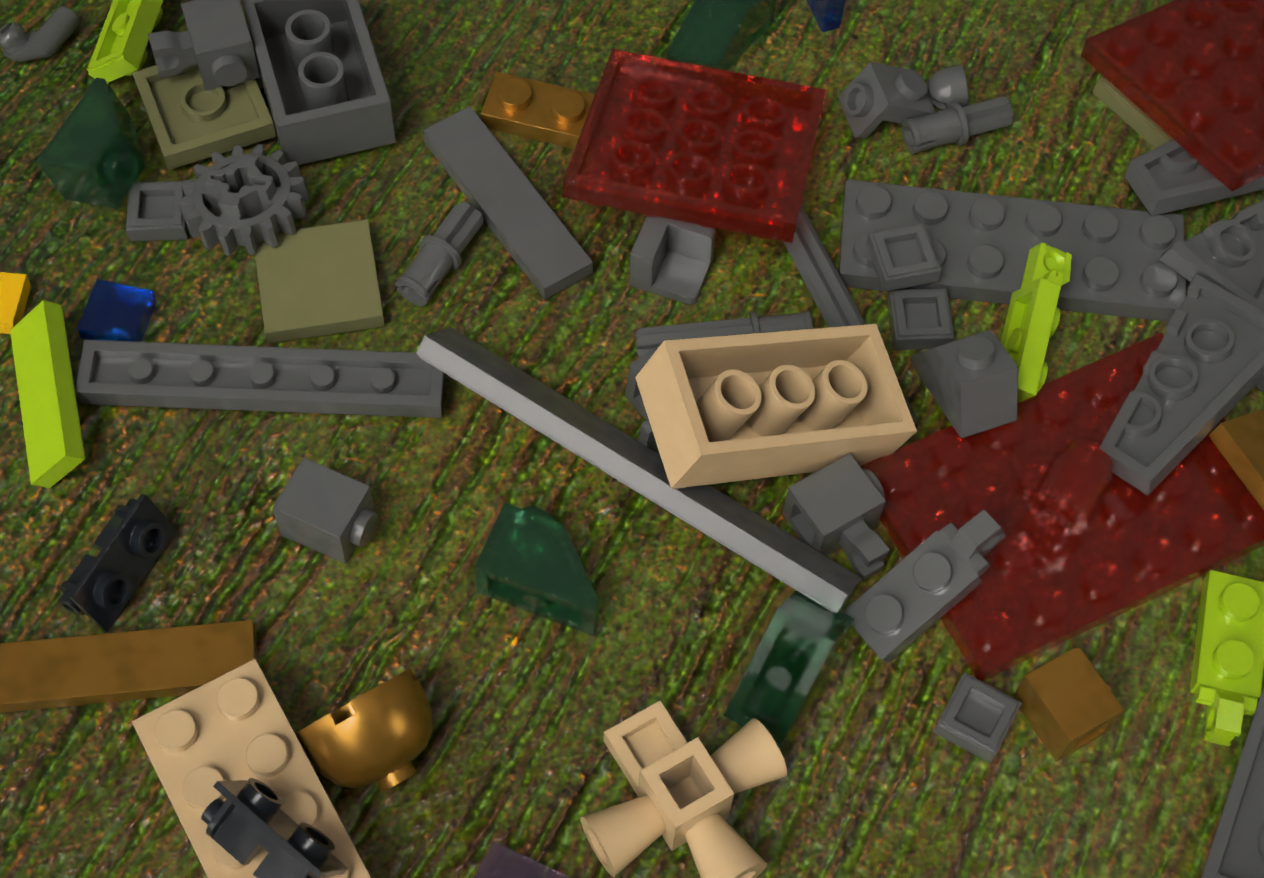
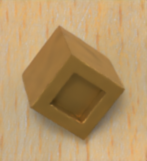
[1013,648,1125,762]

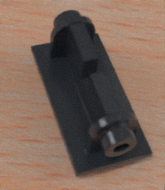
[57,494,178,632]
[201,778,348,878]

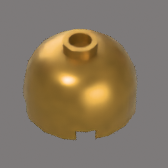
[295,668,433,793]

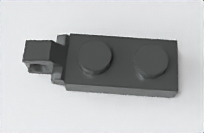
[842,509,1006,664]

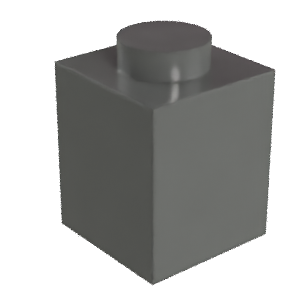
[272,457,378,564]

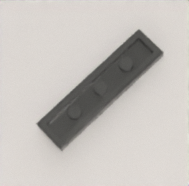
[423,106,593,300]

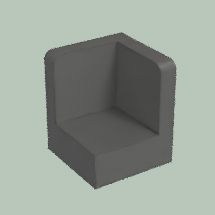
[630,209,716,305]

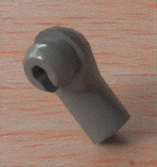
[0,6,81,62]

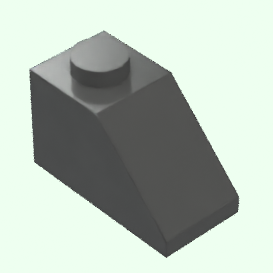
[911,330,1018,438]

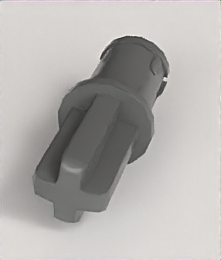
[902,96,1014,154]
[395,201,484,306]

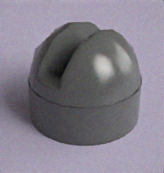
[927,64,969,110]

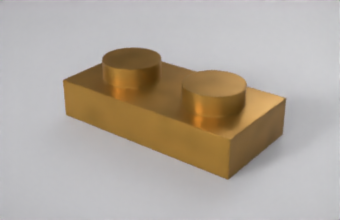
[480,71,602,152]

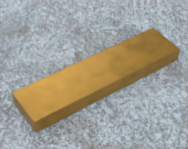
[0,620,257,713]

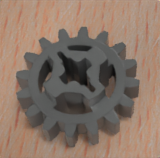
[179,144,309,256]

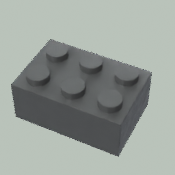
[241,0,396,165]

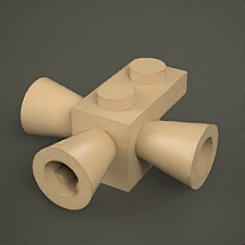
[580,701,787,878]

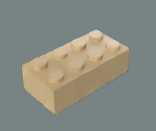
[635,324,917,489]
[131,659,371,878]

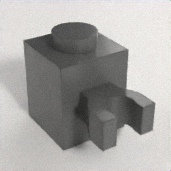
[148,0,260,91]
[782,453,890,581]

